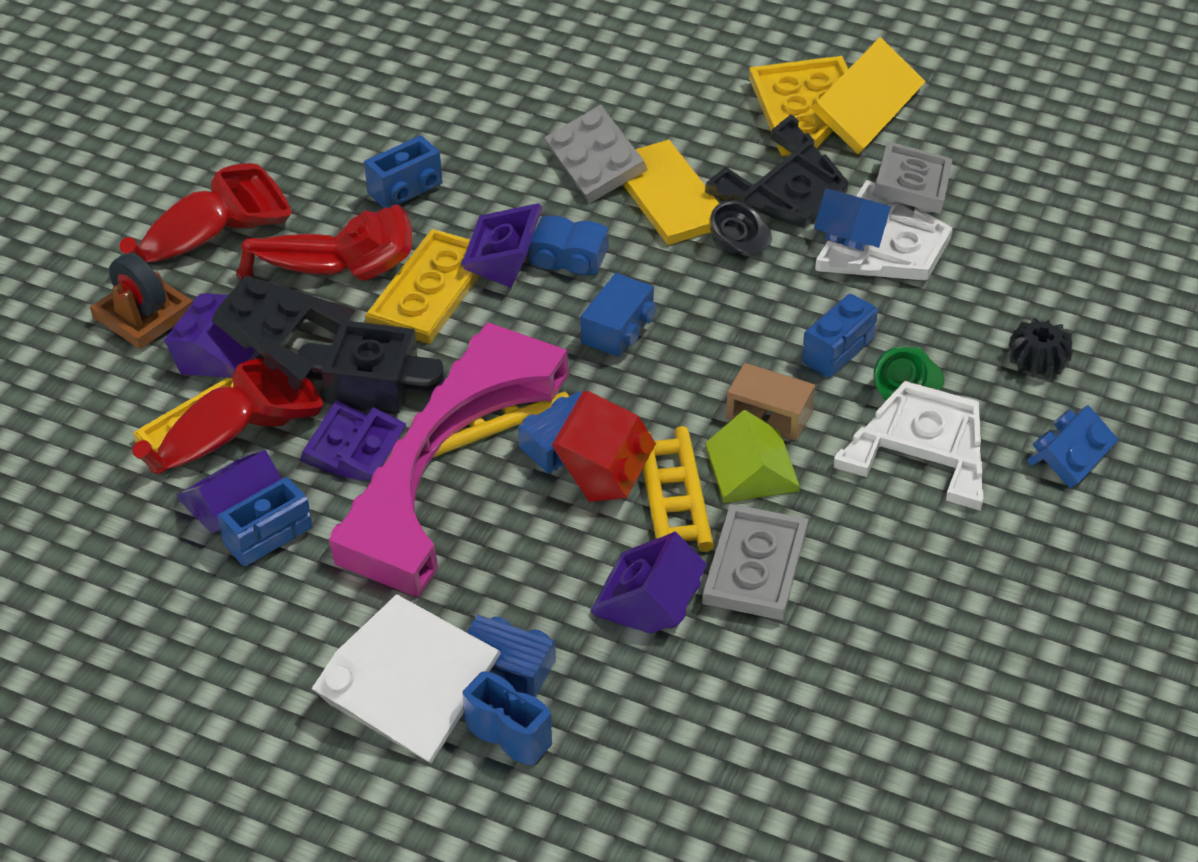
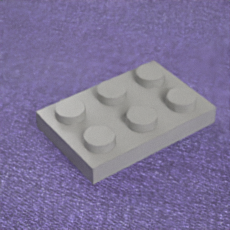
[544,105,647,204]
[873,141,952,214]
[702,504,809,620]

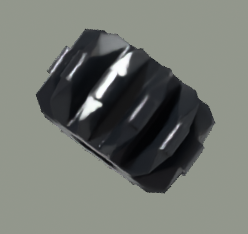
[1009,318,1073,379]

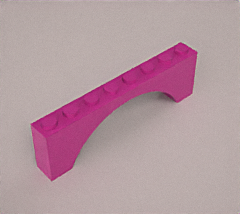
[329,322,569,598]

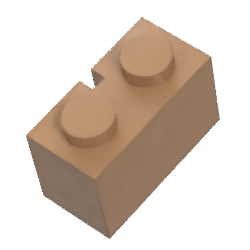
[726,363,815,441]

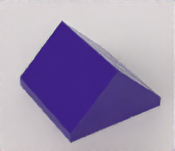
[461,203,542,288]

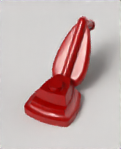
[119,163,292,263]
[236,204,412,281]
[132,358,323,474]

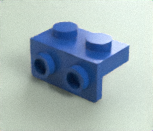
[1027,405,1119,488]

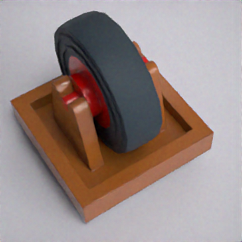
[90,253,193,349]

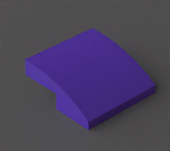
[300,400,407,481]

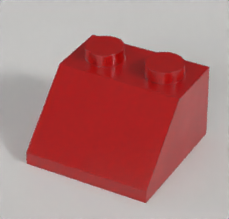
[552,391,656,502]

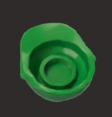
[873,346,944,401]

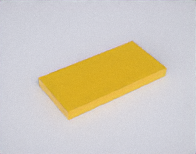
[811,37,926,154]
[623,140,719,246]
[365,229,480,344]

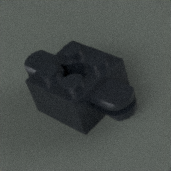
[297,320,445,413]

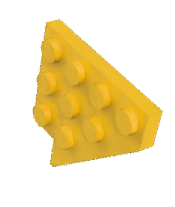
[749,56,848,156]

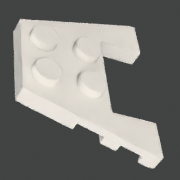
[815,180,953,280]
[834,381,984,511]

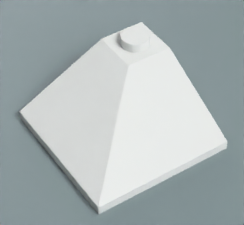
[312,594,501,764]

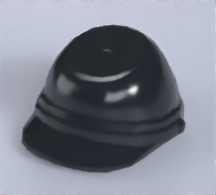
[709,200,772,255]

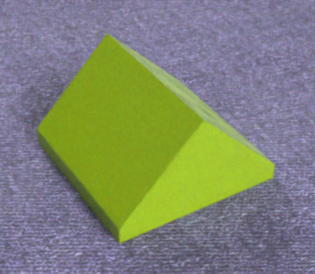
[705,410,800,503]

